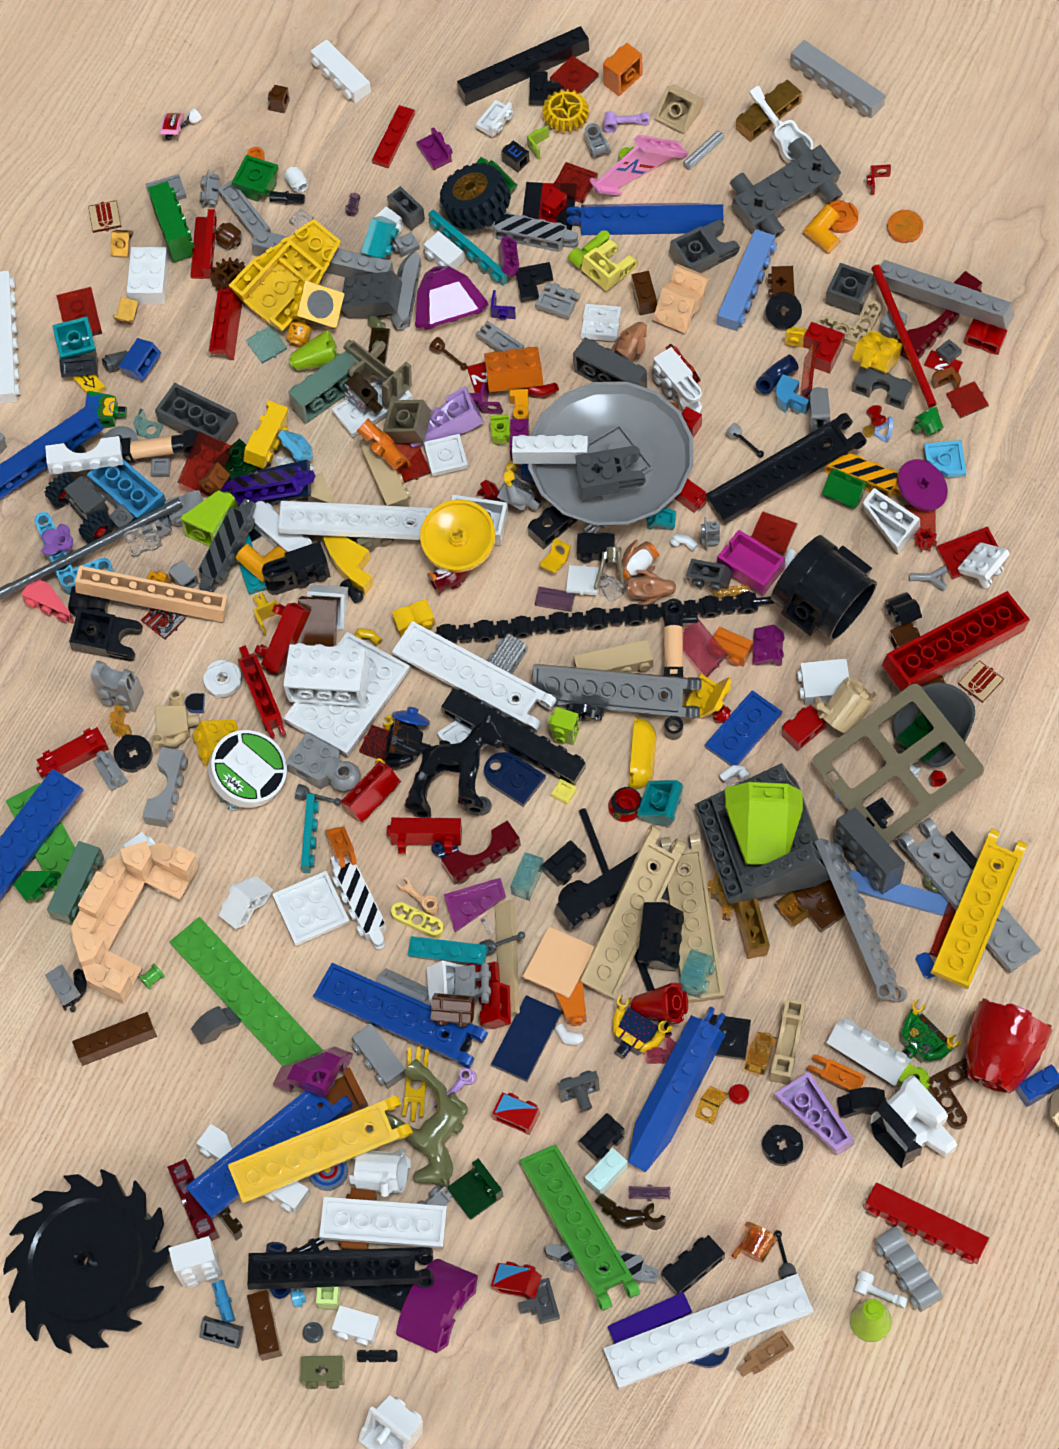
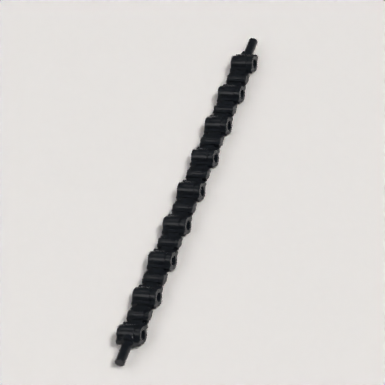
[435,591,775,644]

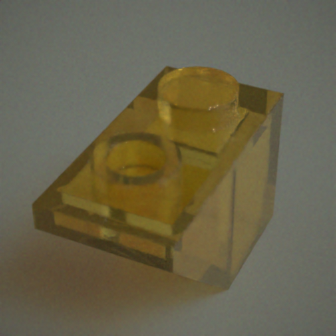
[744,1032,777,1075]

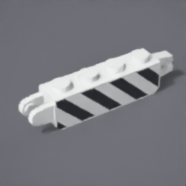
[331,856,387,950]

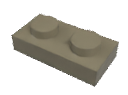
[356,537,395,552]

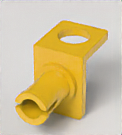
[253,593,278,635]

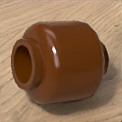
[215,222,242,249]

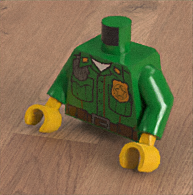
[901,999,962,1063]

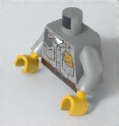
[497,460,541,510]

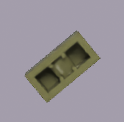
[300,1355,345,1389]

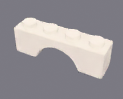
[45,436,123,474]

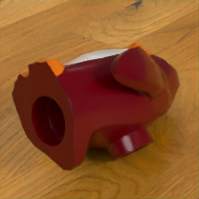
[427,568,471,595]

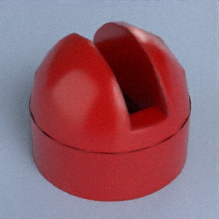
[930,770,947,787]

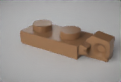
[738,1331,795,1377]

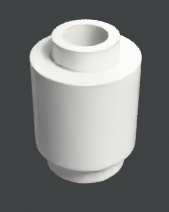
[284,167,309,193]

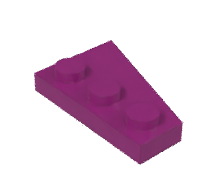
[444,878,506,933]

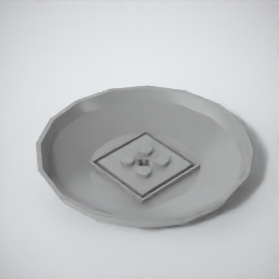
[528,381,693,526]

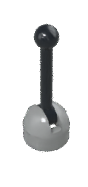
[726,423,764,458]

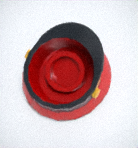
[608,787,642,822]

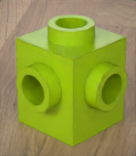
[897,1063,931,1090]

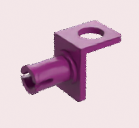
[470,383,503,413]

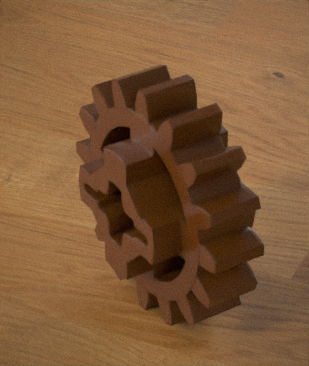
[210,257,245,291]

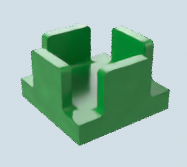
[232,155,279,202]

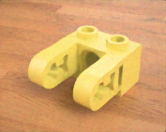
[581,239,638,291]

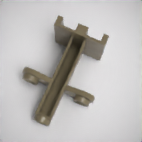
[343,340,412,409]

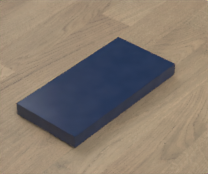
[491,995,562,1082]

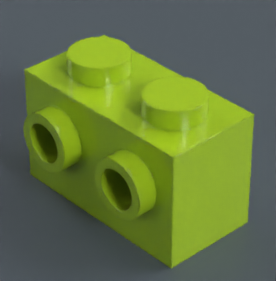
[548,707,580,746]

